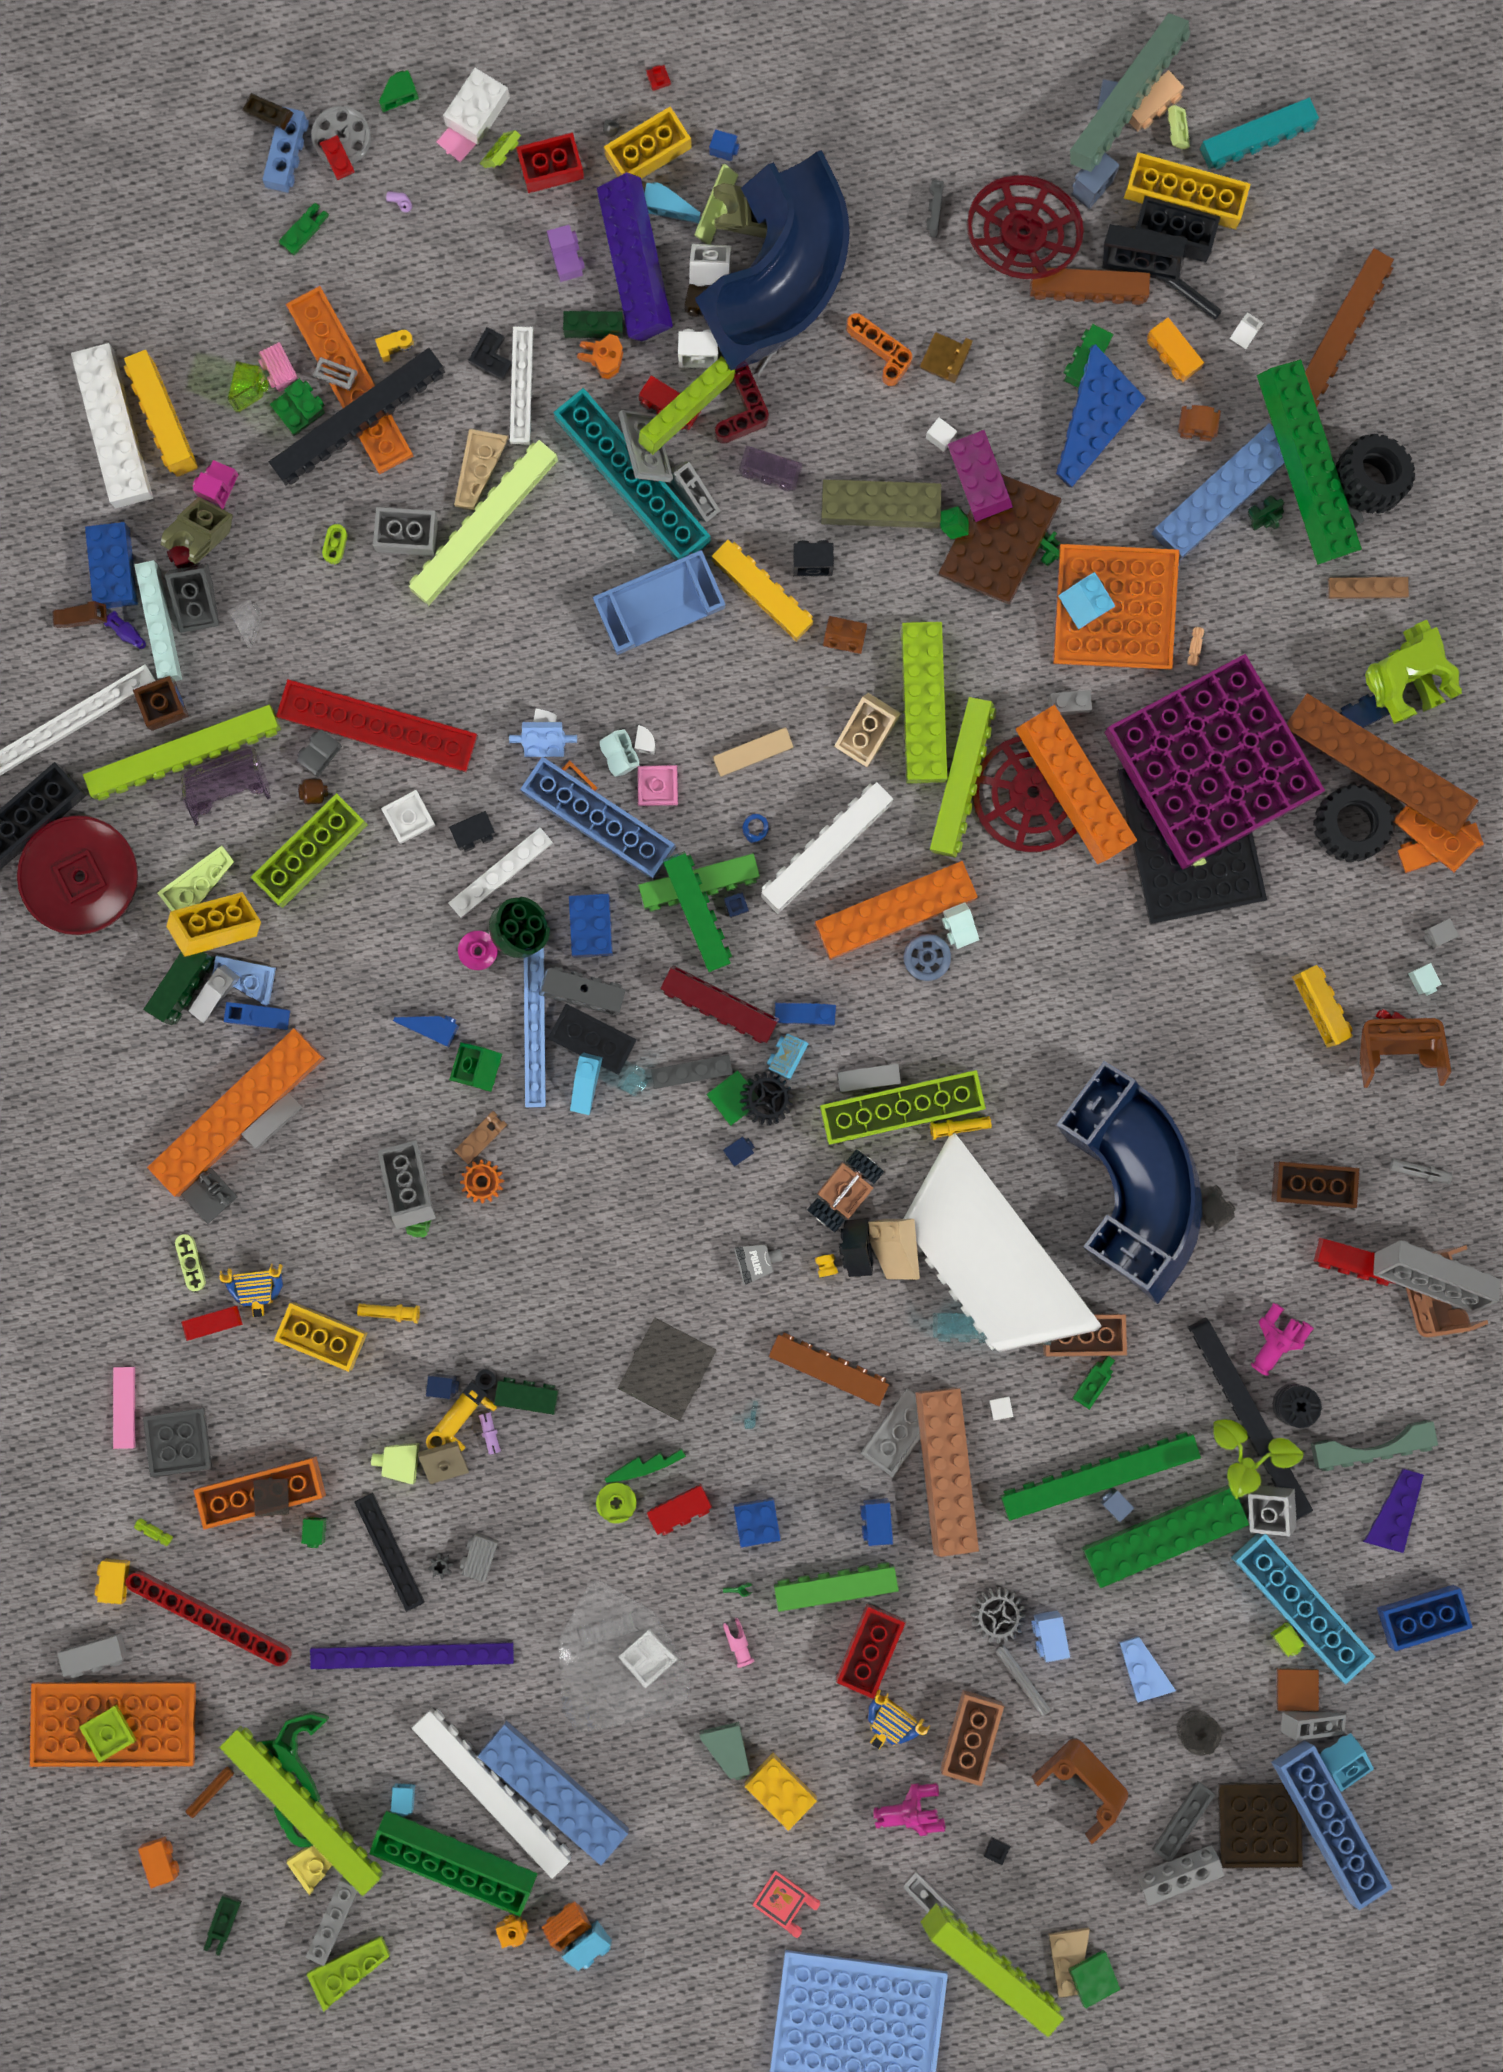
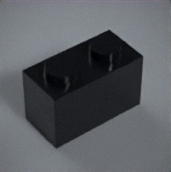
[449,811,496,852]

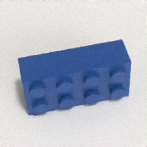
[85,522,138,609]
[1377,1585,1473,1651]

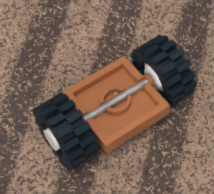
[807,1149,884,1232]

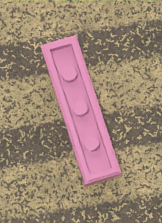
[113,1367,135,1449]

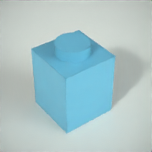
[391,1783,415,1817]

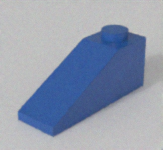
[775,1003,836,1026]
[393,1015,459,1047]

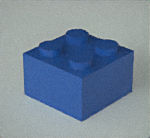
[734,1498,781,1548]
[860,1498,893,1546]

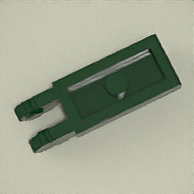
[203,1894,242,1956]

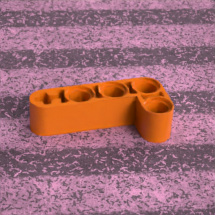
[847,313,912,386]

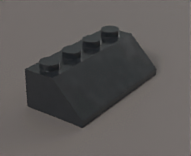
[1135,196,1220,263]
[1102,224,1187,283]

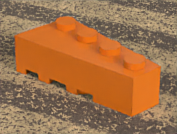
[1397,821,1484,873]

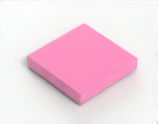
[638,765,678,806]

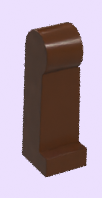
[52,601,107,628]

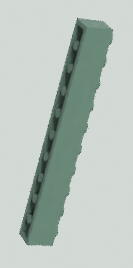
[1070,13,1190,172]

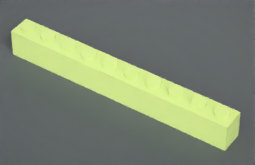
[409,440,558,606]

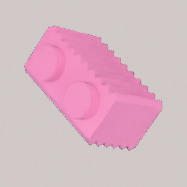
[258,342,298,392]

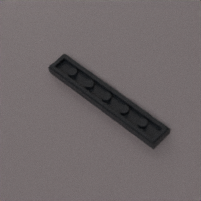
[354,1492,425,1612]

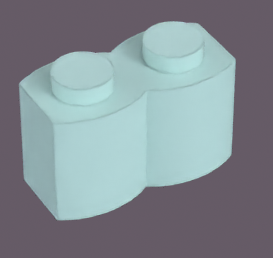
[600,729,639,777]
[942,902,979,949]

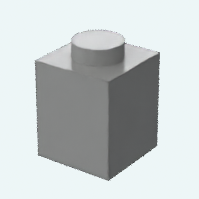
[1424,918,1459,948]

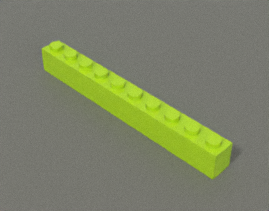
[83,704,281,801]
[219,1726,383,1897]

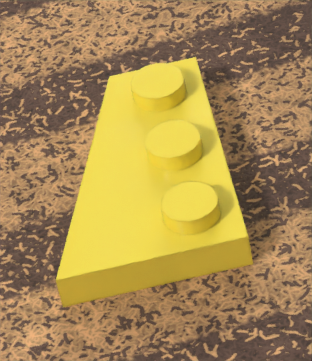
[286,1826,342,1895]

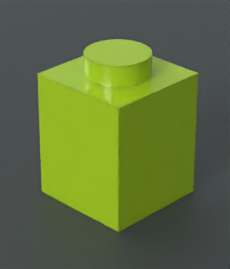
[1270,1622,1305,1657]

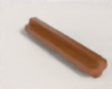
[186,1767,234,1818]

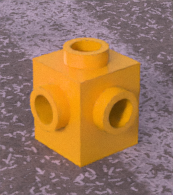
[495,1914,529,1948]

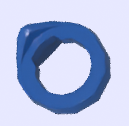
[742,814,769,843]

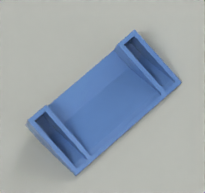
[593,550,726,655]

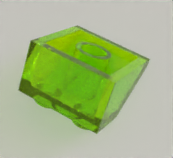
[228,361,269,412]

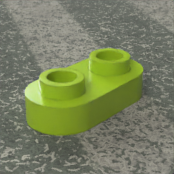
[322,524,348,564]

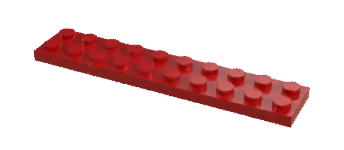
[276,679,478,773]

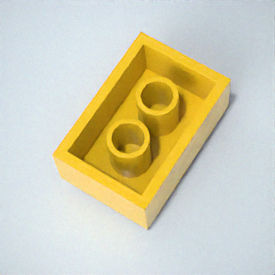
[745,1753,817,1831]

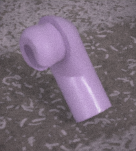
[386,191,412,212]

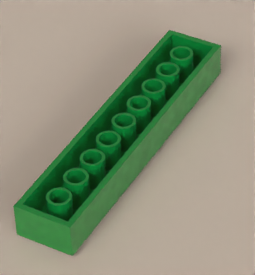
[1256,359,1362,565]

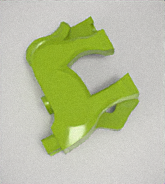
[1365,620,1462,725]

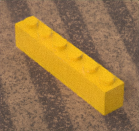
[712,540,813,642]

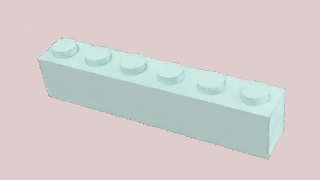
[134,560,182,681]

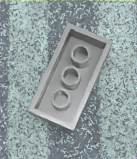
[378,1140,436,1229]

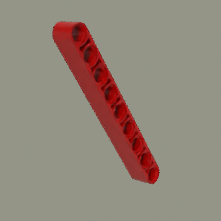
[126,1571,292,1666]

